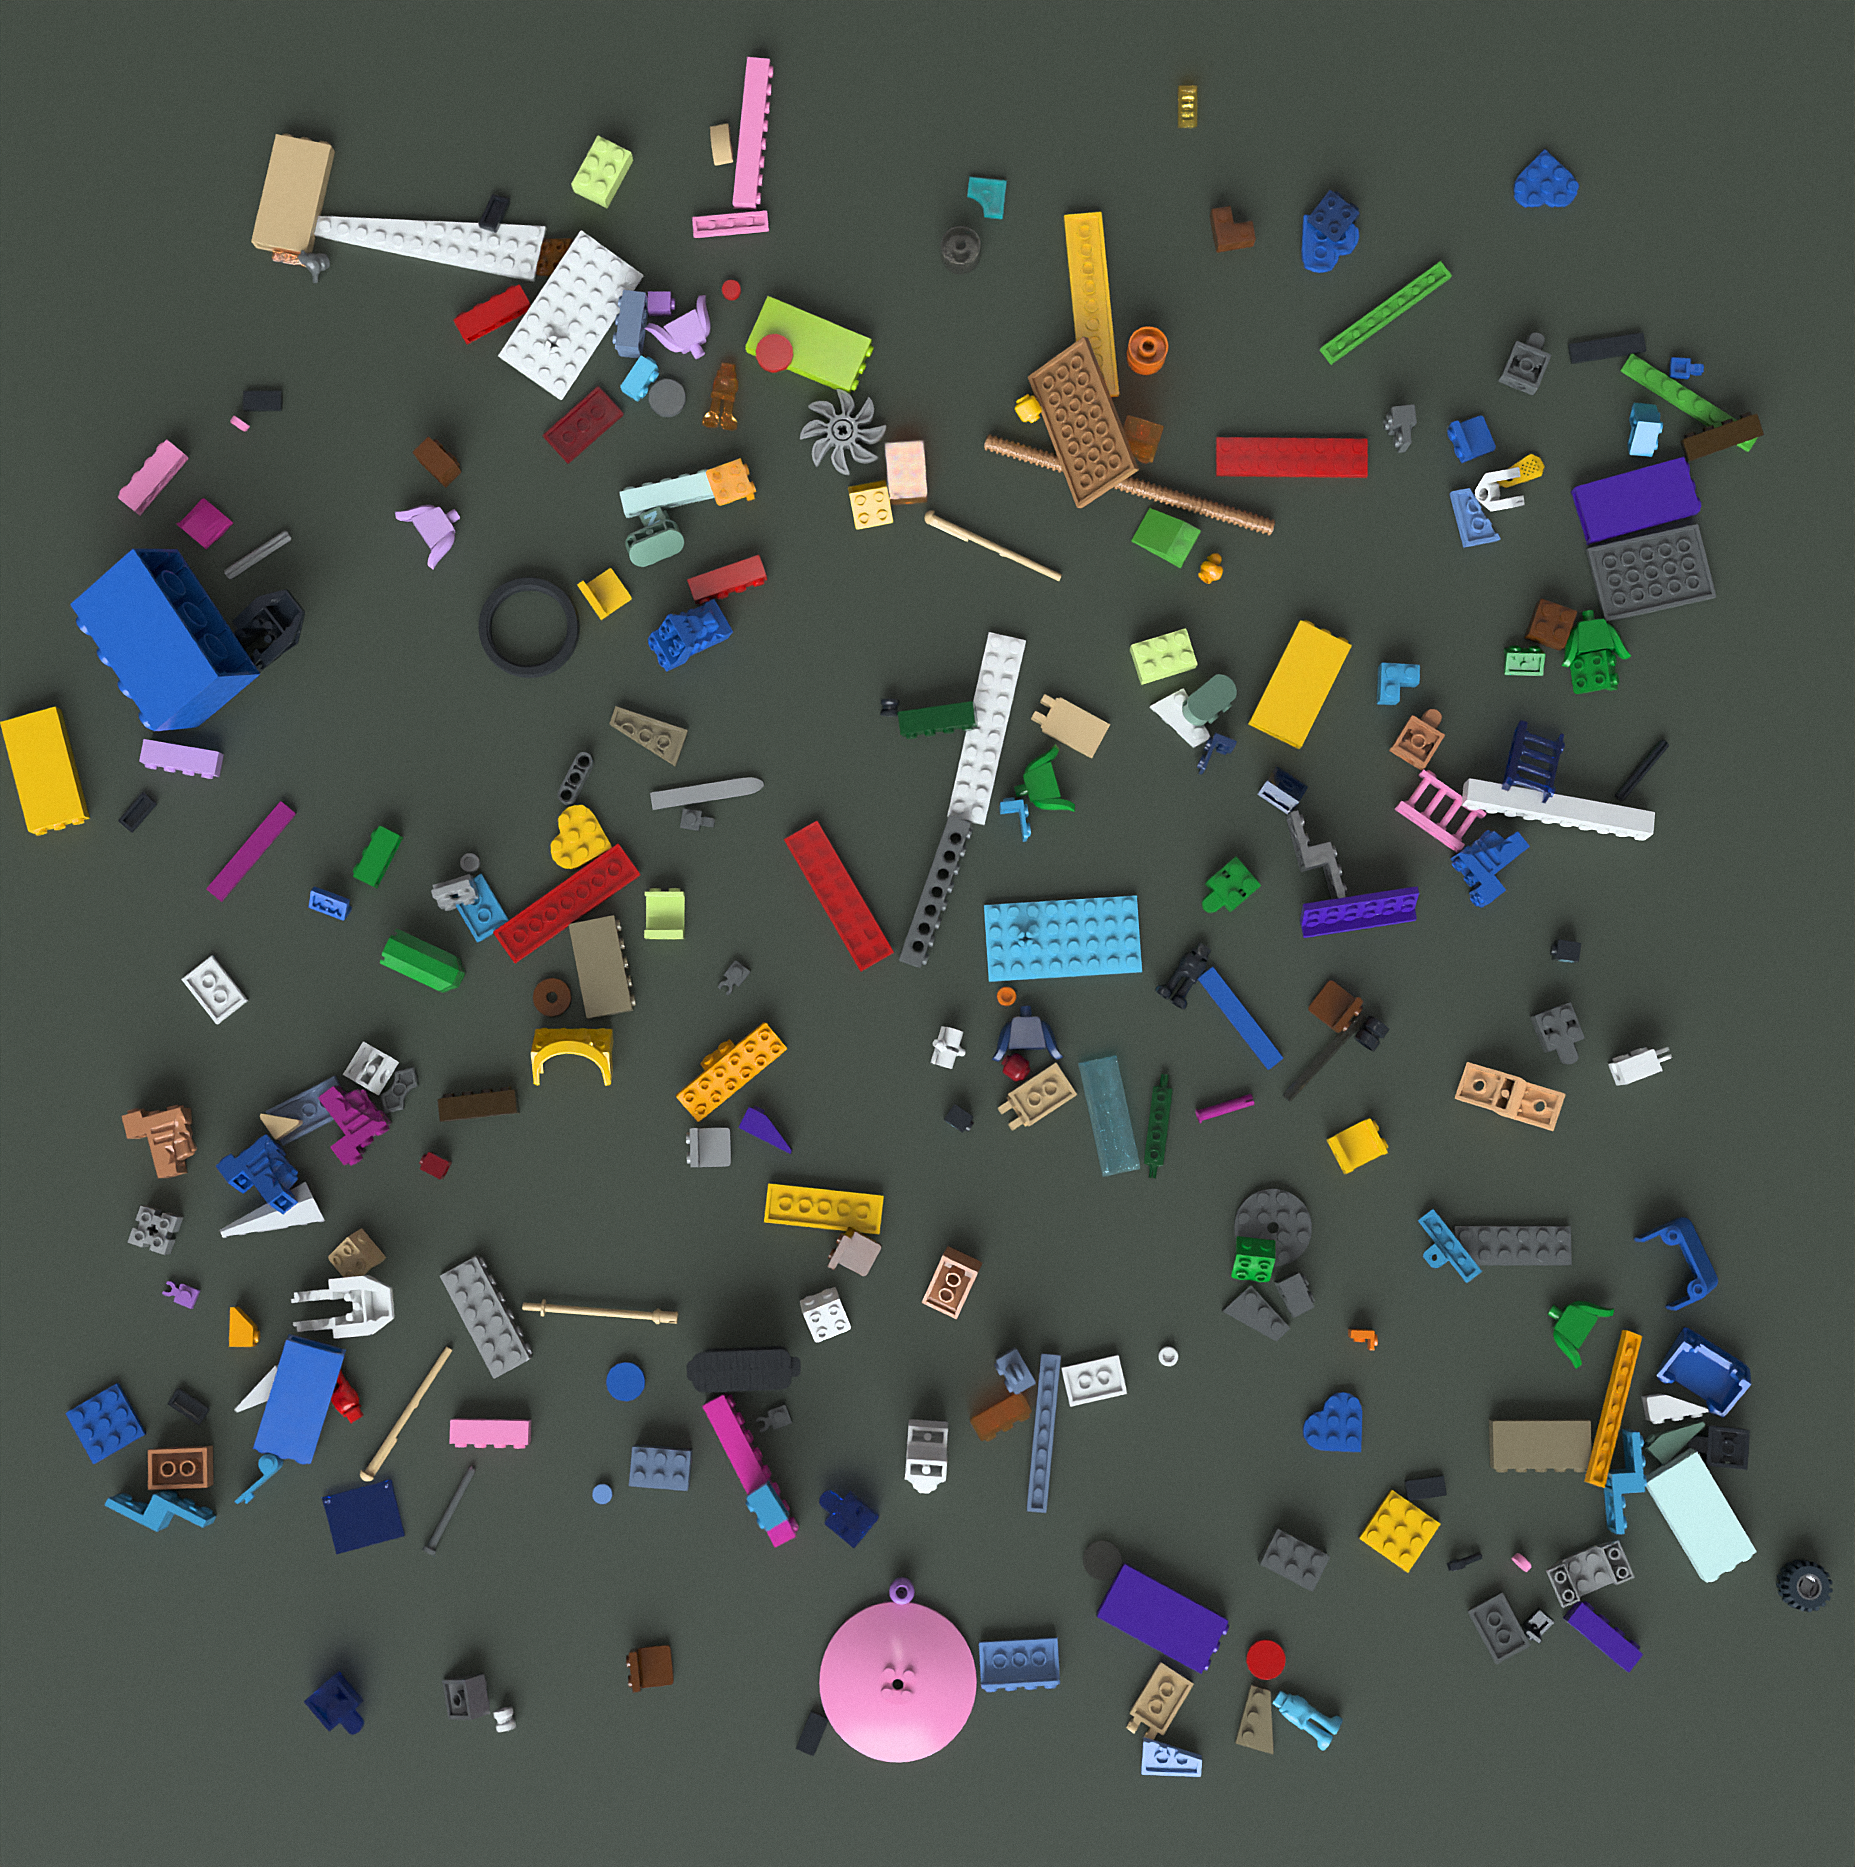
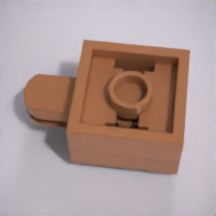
[1389,709,1445,770]

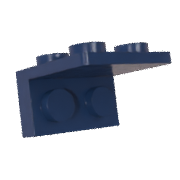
[1197,733,1237,775]

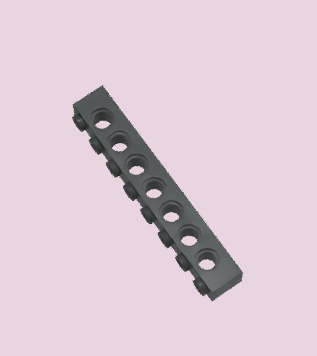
[899,815,973,969]

